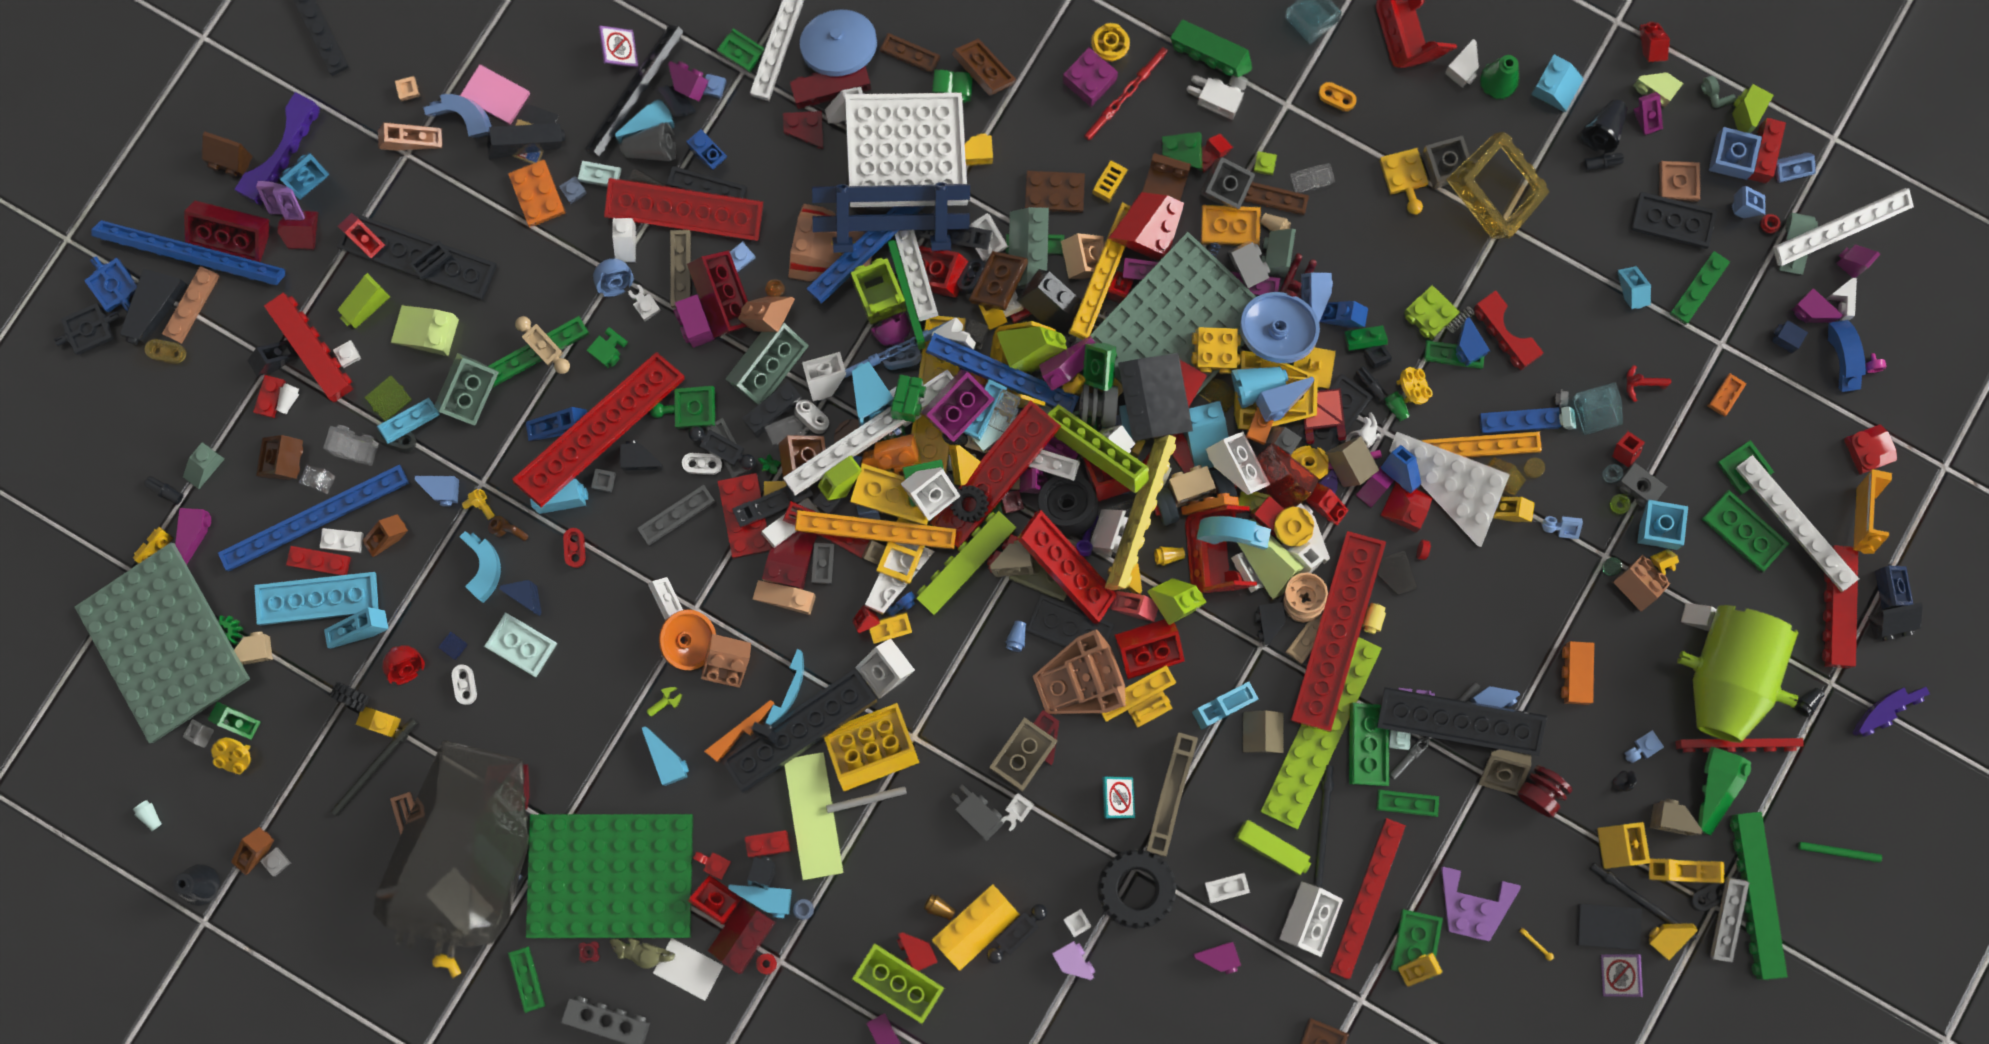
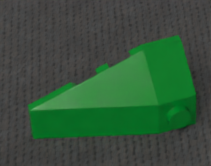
[1698,747,1752,836]

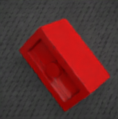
[1249,497,1284,540]

